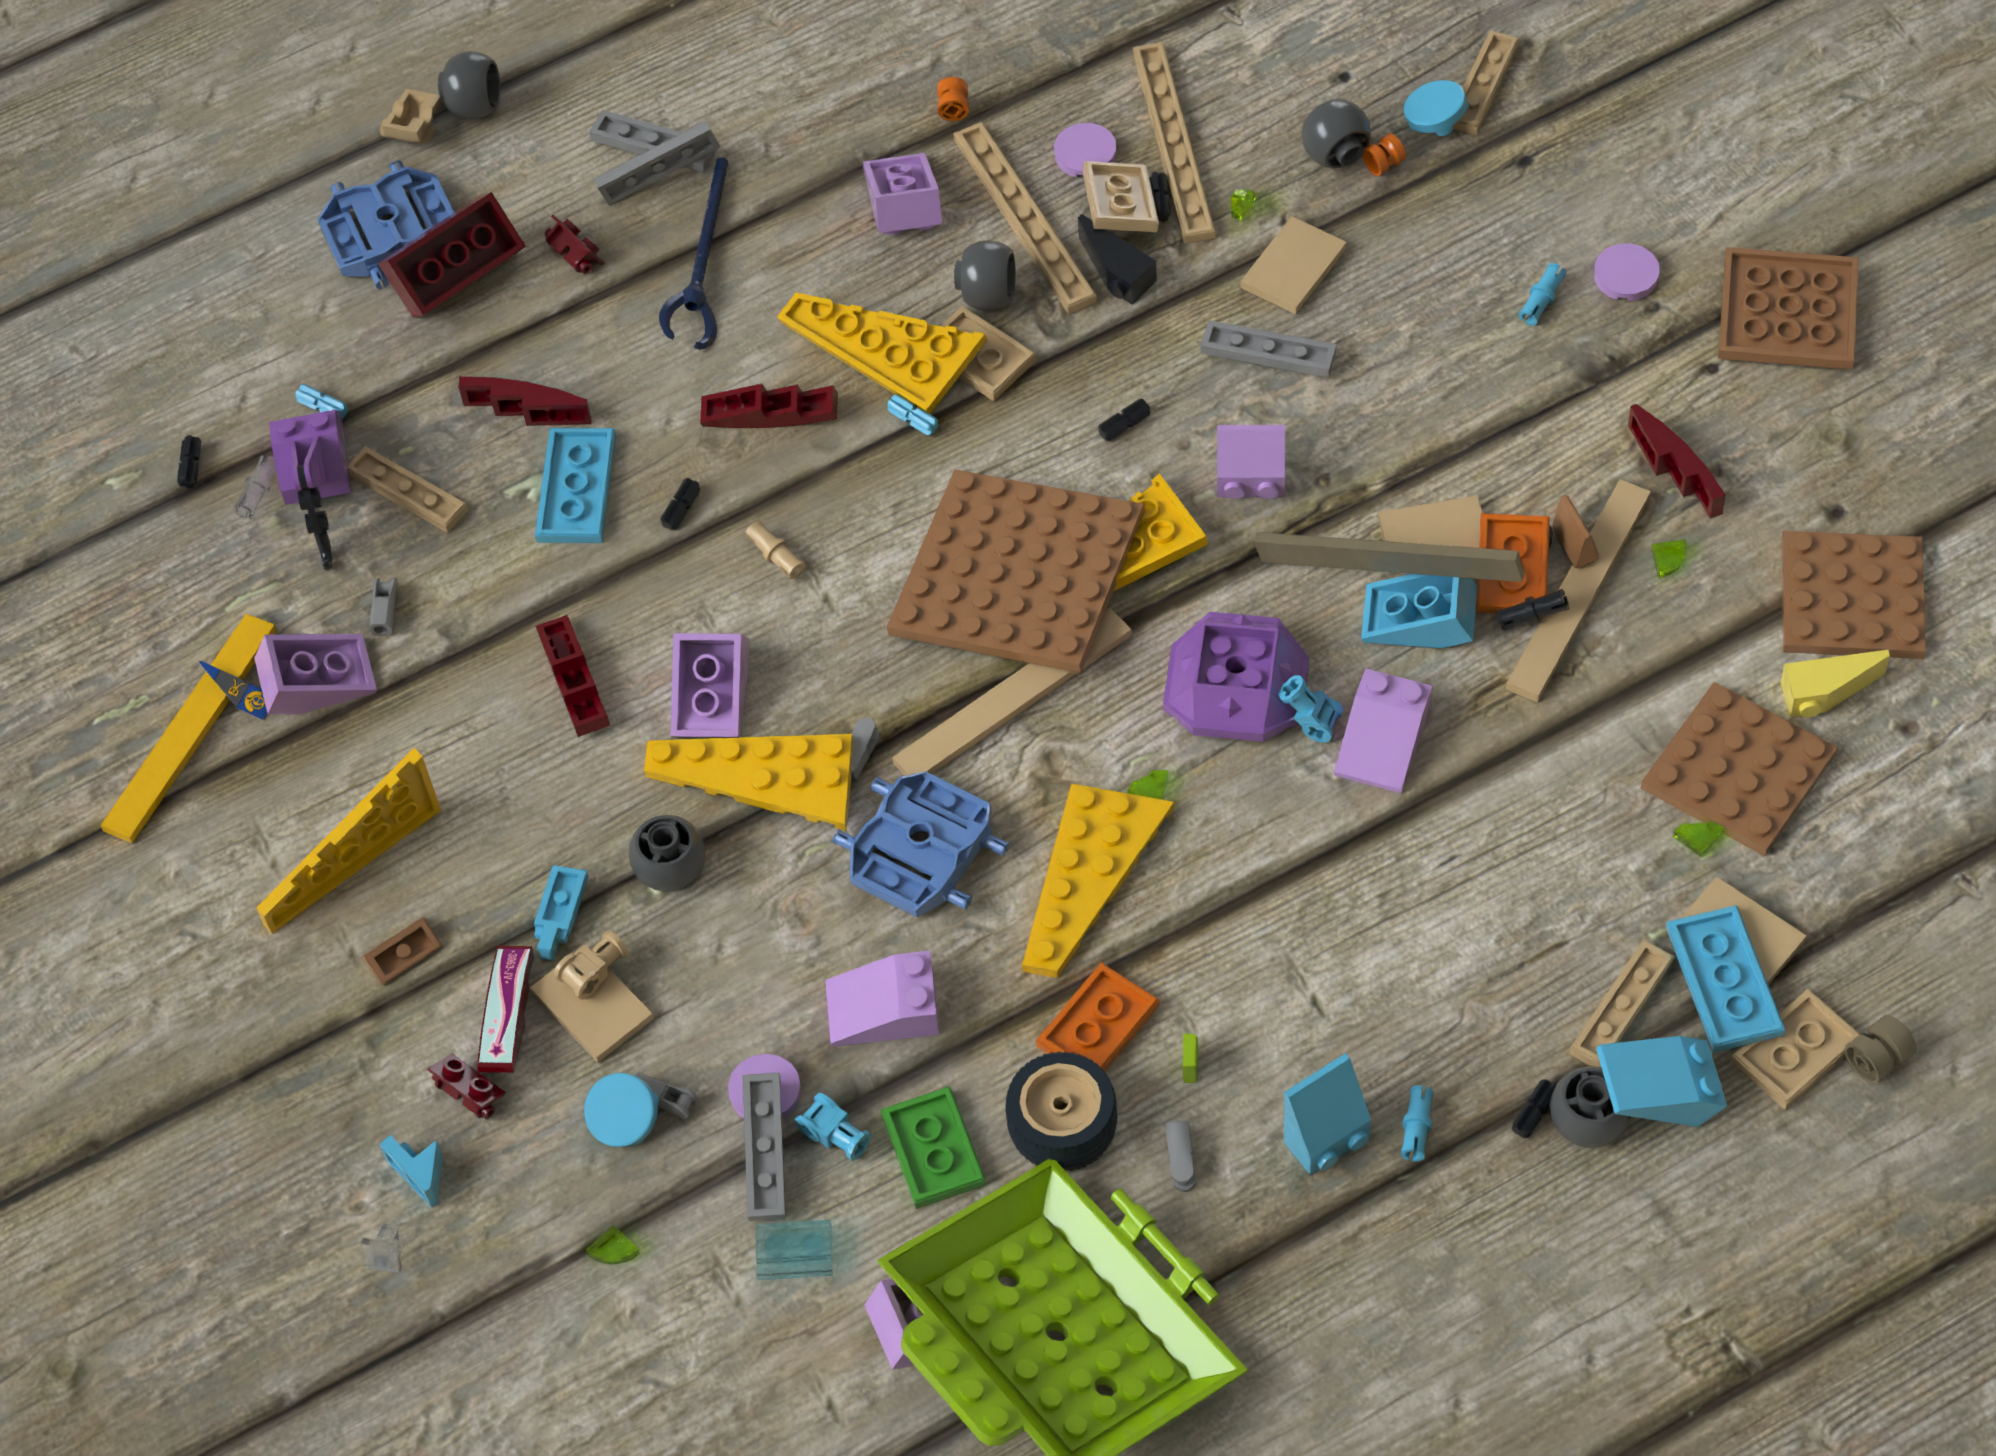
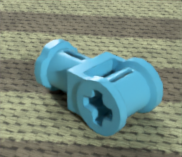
[1278,675,1344,743]
[794,1093,871,1161]

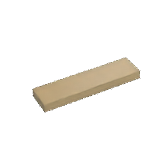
[1453,30,1520,135]
[348,446,468,533]
[1569,939,1675,1067]

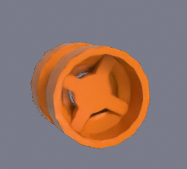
[937,77,969,121]
[1362,133,1406,176]

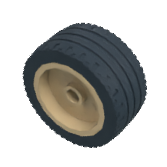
[1005,1052,1117,1171]

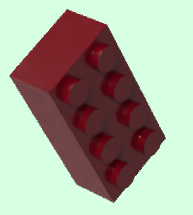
[378,192,526,318]

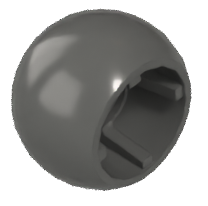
[438,51,500,120]
[1301,99,1371,168]
[954,240,1016,311]
[629,815,706,892]
[1550,1066,1631,1148]

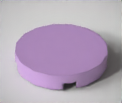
[1054,123,1117,177]
[1594,243,1660,301]
[728,1053,801,1119]

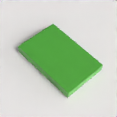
[880,1086,986,1209]

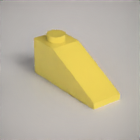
[1780,650,1890,718]

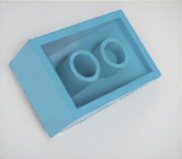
[1361,574,1477,648]
[1596,1036,1727,1127]
[1284,1053,1371,1175]

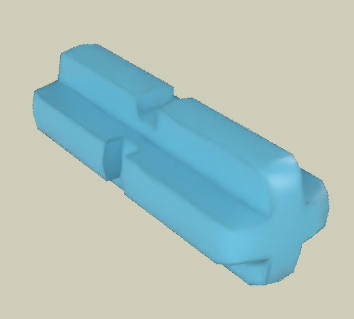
[295,384,348,420]
[887,394,939,436]

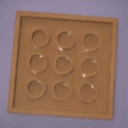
[1718,247,1859,370]
[1782,531,1926,659]
[1641,682,1838,856]

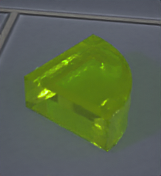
[1230,188,1256,221]
[1651,539,1687,579]
[1127,770,1168,800]
[1673,821,1724,857]
[586,1225,640,1265]

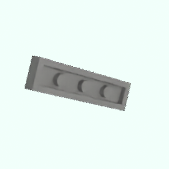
[589,110,717,173]
[594,121,720,205]
[1201,320,1337,378]
[742,1072,786,1221]

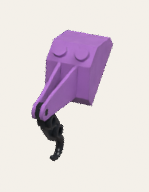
[269,410,351,571]

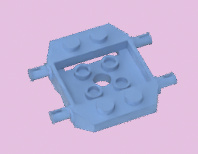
[318,160,454,289]
[833,771,1010,917]

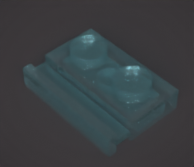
[756,1220,833,1280]

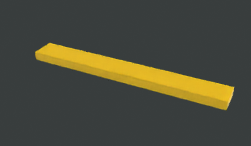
[100,613,277,844]

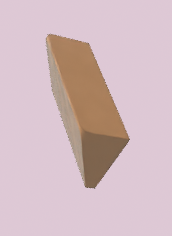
[1553,494,1599,569]
[361,917,443,986]

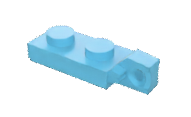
[534,865,589,961]

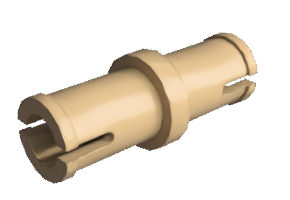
[745,521,805,580]

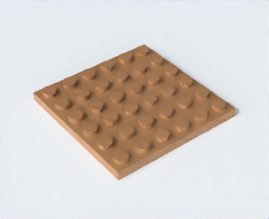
[886,469,1145,673]

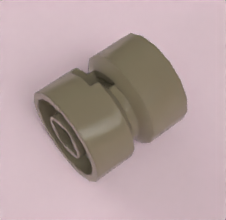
[1844,1015,1917,1084]

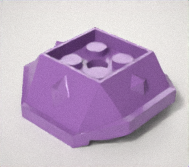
[1163,612,1309,742]

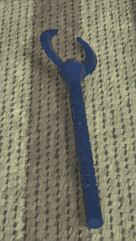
[659,157,728,350]

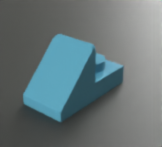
[379,1135,443,1208]

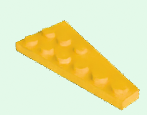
[777,292,988,414]
[1113,473,1208,592]
[644,734,853,831]
[256,747,441,934]
[1022,783,1174,978]

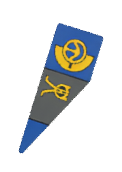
[199,661,267,720]

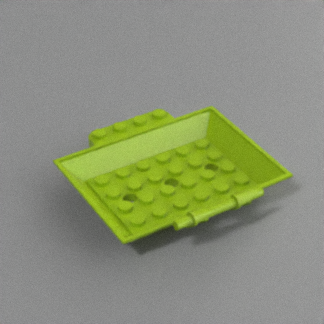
[877,1159,1248,1456]

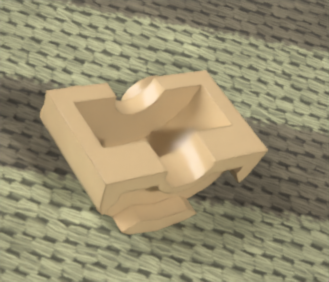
[380,89,441,144]

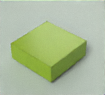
[1183,1033,1198,1083]

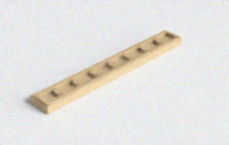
[1133,42,1215,244]
[954,122,1097,315]
[1506,479,1651,703]
[892,608,1132,776]

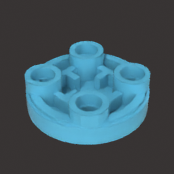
[1403,80,1469,136]
[584,1073,659,1147]

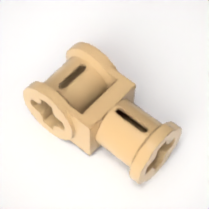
[554,931,628,1000]

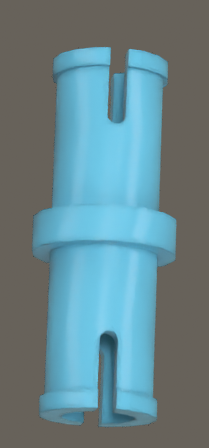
[1518,263,1567,326]
[1401,1085,1434,1162]

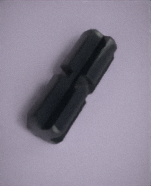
[1149,171,1171,222]
[1098,398,1150,441]
[177,435,202,489]
[660,478,700,531]
[1512,1079,1556,1139]

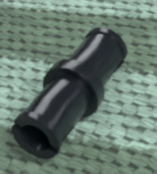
[1496,589,1570,631]

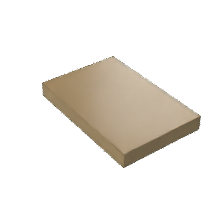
[1082,161,1159,232]
[1240,216,1347,314]
[941,305,1037,401]
[1378,495,1483,574]
[1681,876,1807,986]
[530,944,654,1063]
[1731,989,1860,1110]

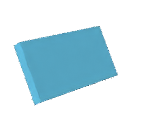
[535,428,616,543]
[1666,905,1785,1053]

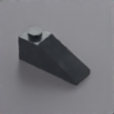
[1078,214,1157,305]

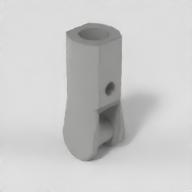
[369,578,398,636]
[851,718,880,781]
[635,1072,698,1120]
[1165,1121,1196,1192]

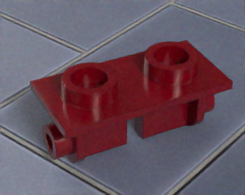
[544,215,605,274]
[427,1053,506,1119]

